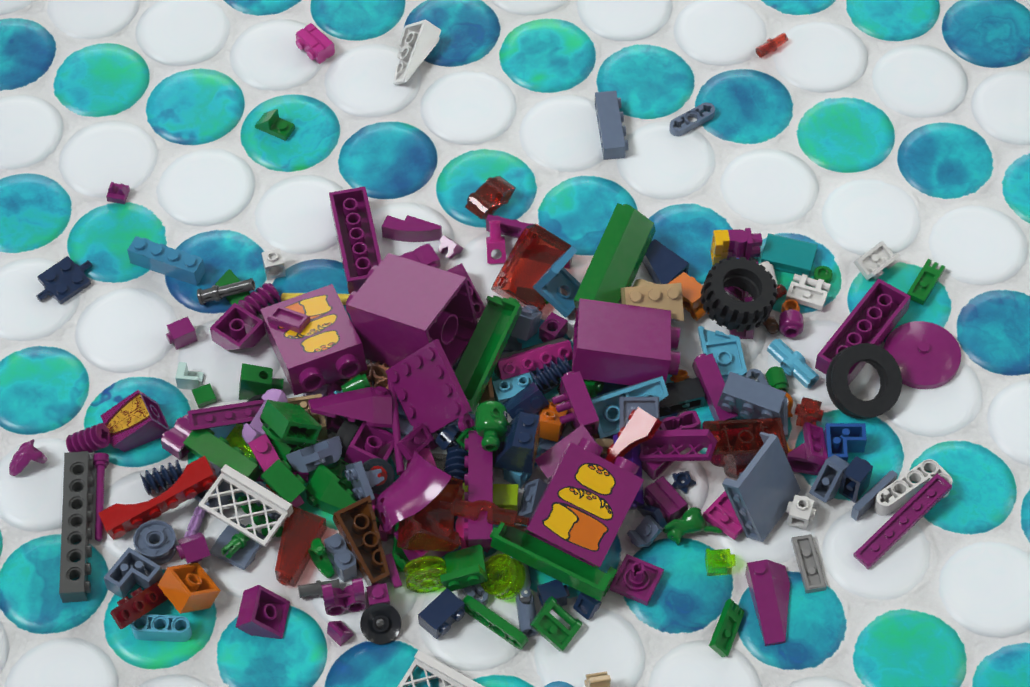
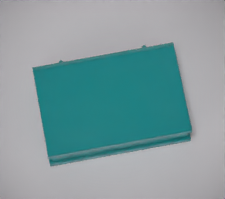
[761,233,818,278]

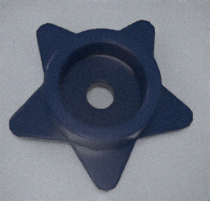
[672,471,696,494]

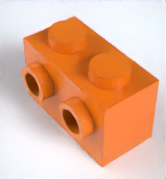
[539,401,569,442]

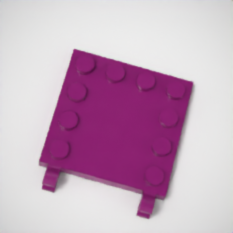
[385,339,475,450]

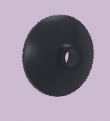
[360,603,401,644]

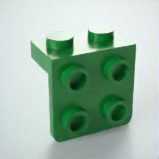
[440,545,488,592]

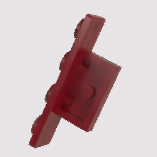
[110,579,168,629]

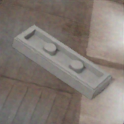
[791,534,826,594]

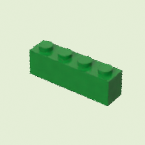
[183,429,262,482]

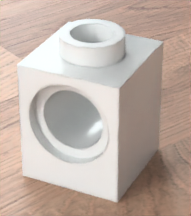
[261,248,286,280]

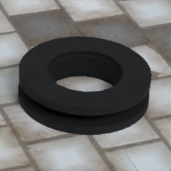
[826,343,902,419]

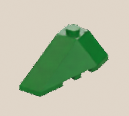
[306,464,380,530]

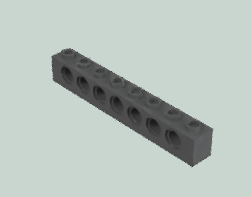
[59,451,94,603]

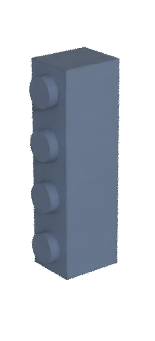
[595,91,629,160]

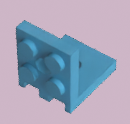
[533,246,581,318]

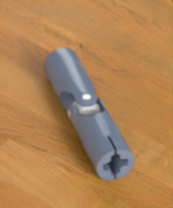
[510,558,538,637]

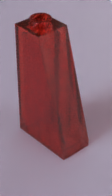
[275,506,327,587]

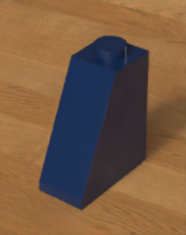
[642,239,689,284]

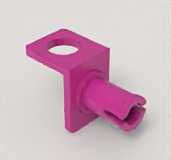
[486,220,506,264]

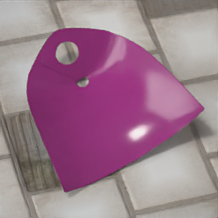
[374,450,451,532]

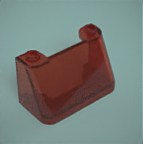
[491,224,571,311]
[397,476,464,551]

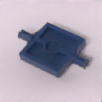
[36,256,93,305]

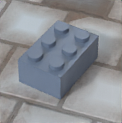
[717,372,786,426]

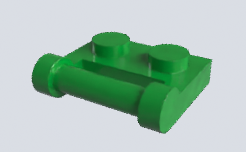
[530,596,582,651]

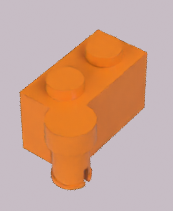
[668,272,709,321]

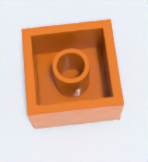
[158,562,221,614]

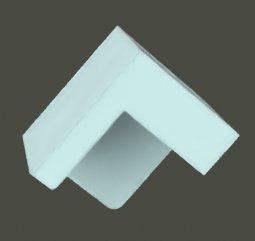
[175,362,204,390]

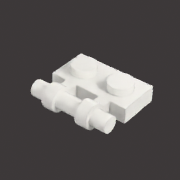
[786,274,831,311]

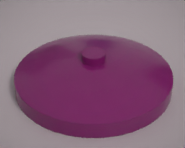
[884,321,961,389]

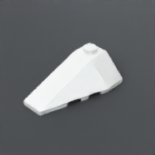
[393,19,441,85]

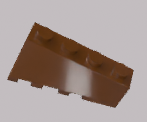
[333,495,390,586]

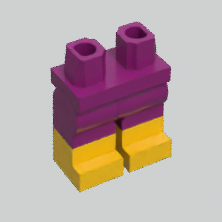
[710,228,762,265]

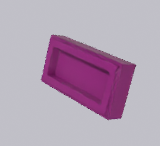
[267,305,311,333]

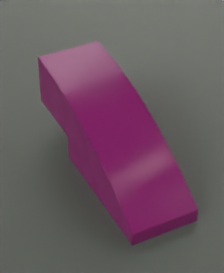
[381,215,442,242]

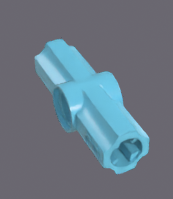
[767,339,819,388]

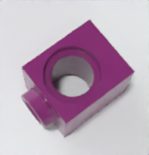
[539,312,568,342]

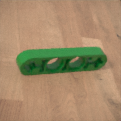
[462,595,529,649]

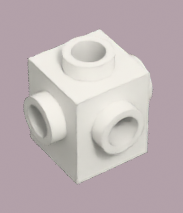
[786,495,816,530]

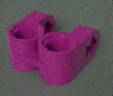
[321,578,366,616]

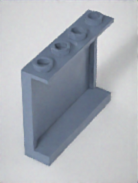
[722,432,801,542]

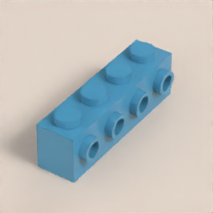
[127,236,205,286]

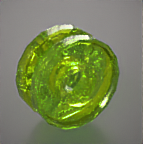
[481,554,526,600]
[404,556,447,593]

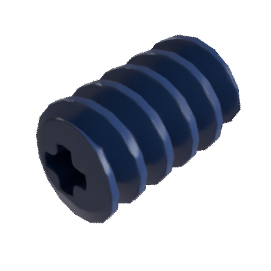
[529,355,572,392]
[444,447,468,483]
[140,460,183,496]

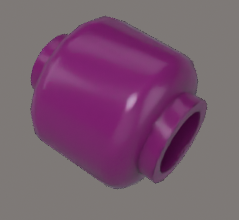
[779,309,804,338]

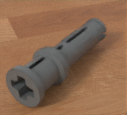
[197,278,255,305]

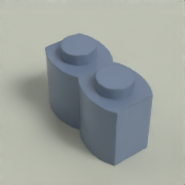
[324,533,358,582]

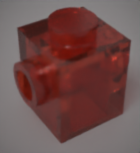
[794,397,824,427]

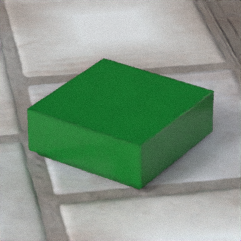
[192,383,217,408]

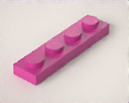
[248,433,304,510]

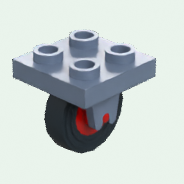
[345,458,395,501]

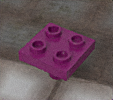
[610,554,664,606]

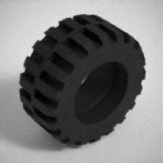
[701,257,778,332]

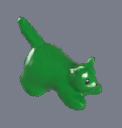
[662,507,722,545]

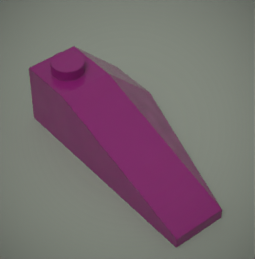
[308,386,392,428]
[745,559,790,646]

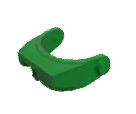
[308,538,335,578]

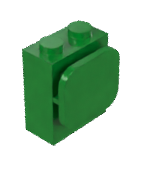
[260,400,322,445]

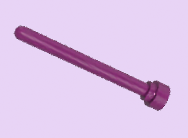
[93,453,109,542]

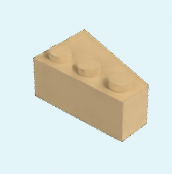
[620,283,684,322]

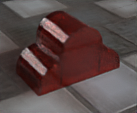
[703,418,789,479]

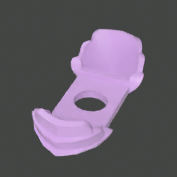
[242,389,288,444]

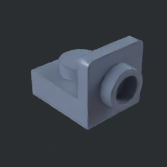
[627,515,663,547]

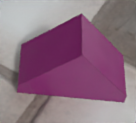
[786,442,822,476]

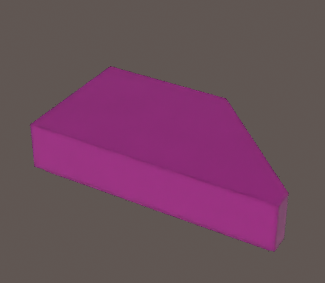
[385,553,402,588]

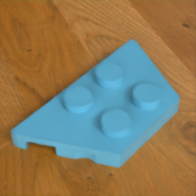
[698,326,747,383]

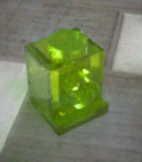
[705,548,736,576]

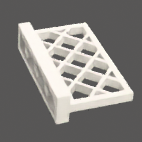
[198,464,293,547]
[398,650,484,687]

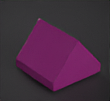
[327,621,354,646]

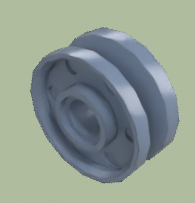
[133,520,177,565]

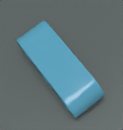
[130,614,192,642]

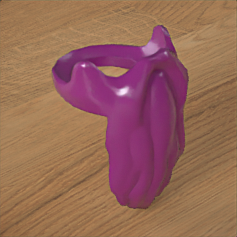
[9,439,47,476]

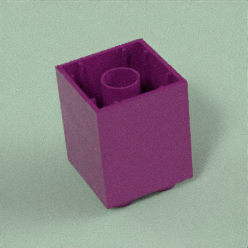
[346,253,478,367]

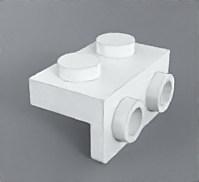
[853,240,900,280]

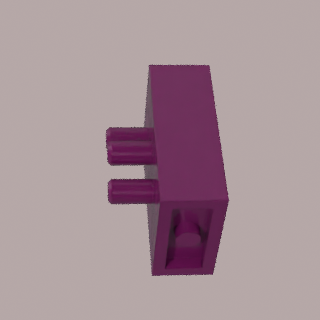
[552,371,599,435]

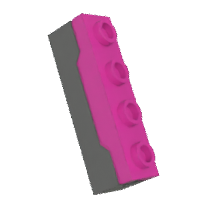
[494,337,573,380]

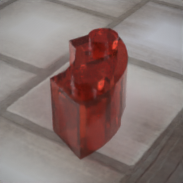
[465,176,516,219]

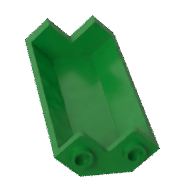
[574,203,656,309]
[455,295,522,414]
[490,517,617,601]

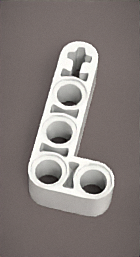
[874,459,953,516]

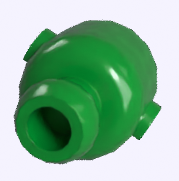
[475,401,509,451]

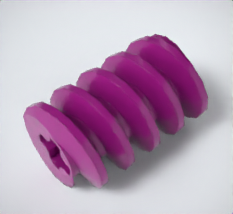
[238,283,281,317]
[66,423,111,453]

